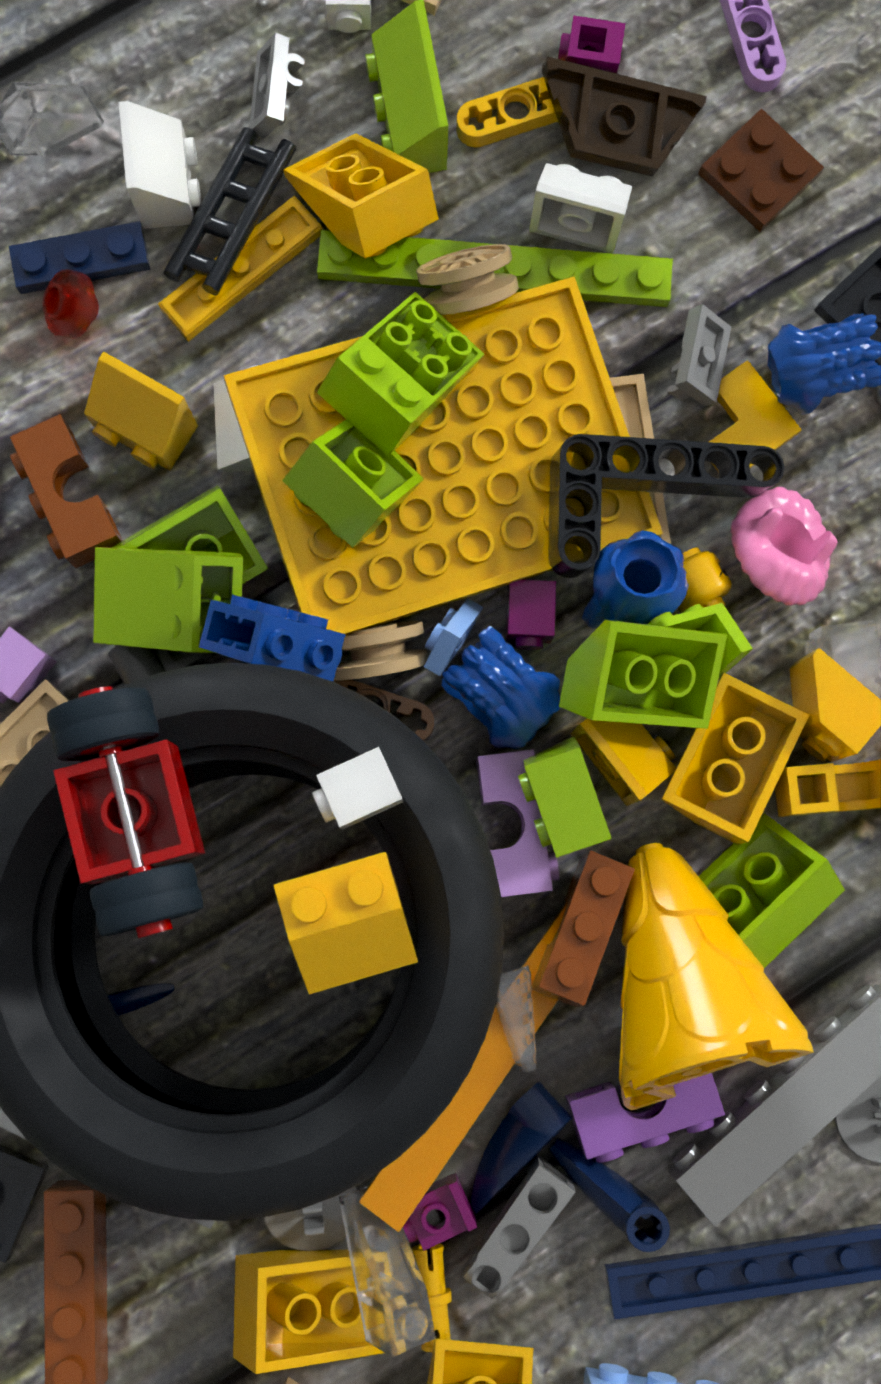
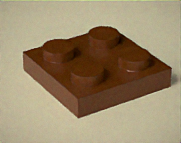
[698,108,824,233]

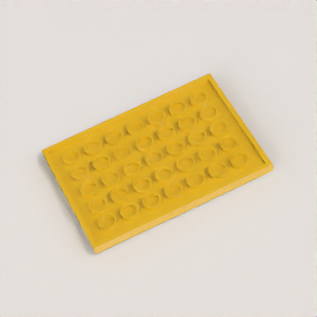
[224,276,663,636]

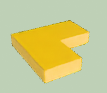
[709,360,802,473]

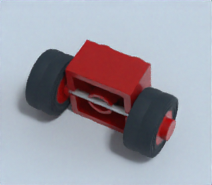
[47,686,205,938]

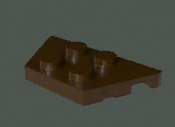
[542,56,707,177]

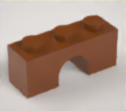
[10,414,123,569]
[531,850,635,1007]

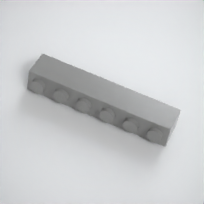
[668,984,881,1227]

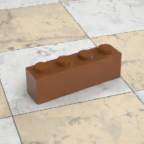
[44,1180,108,1384]

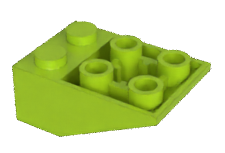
[317,292,484,456]
[93,547,243,653]

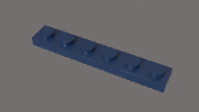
[604,1224,881,1320]

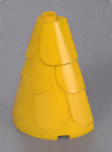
[619,843,814,1110]

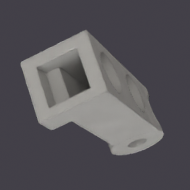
[461,1155,576,1299]

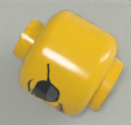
[678,547,732,613]

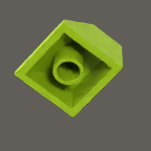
[282,419,424,548]
[518,737,612,858]

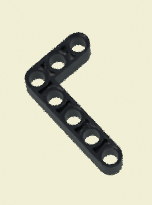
[548,434,785,578]

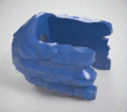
[767,314,881,415]
[581,530,689,629]
[442,626,561,750]

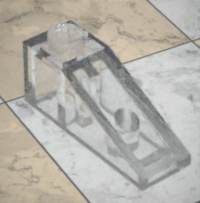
[339,1185,436,1357]

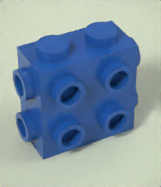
[199,595,345,681]

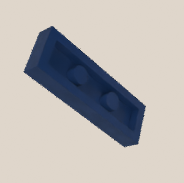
[9,221,151,294]

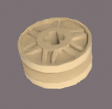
[416,244,519,315]
[334,620,428,681]

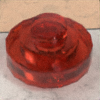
[43,269,99,339]

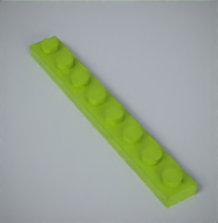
[317,230,673,307]

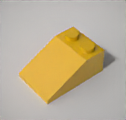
[283,133,439,259]
[233,1249,392,1374]

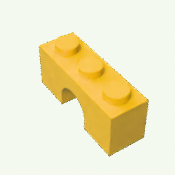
[775,759,881,818]

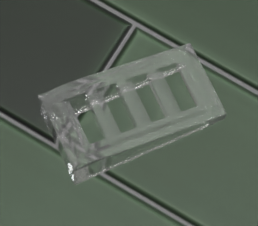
[495,965,537,1073]

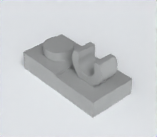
[249,33,305,138]
[667,304,731,407]

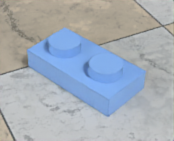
[424,598,484,676]

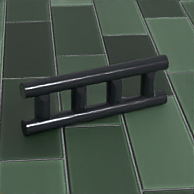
[163,127,296,295]

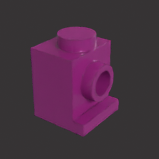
[558,15,626,74]
[403,1172,477,1251]

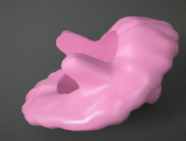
[730,487,838,606]

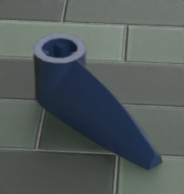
[470,1082,572,1214]
[549,1138,670,1252]

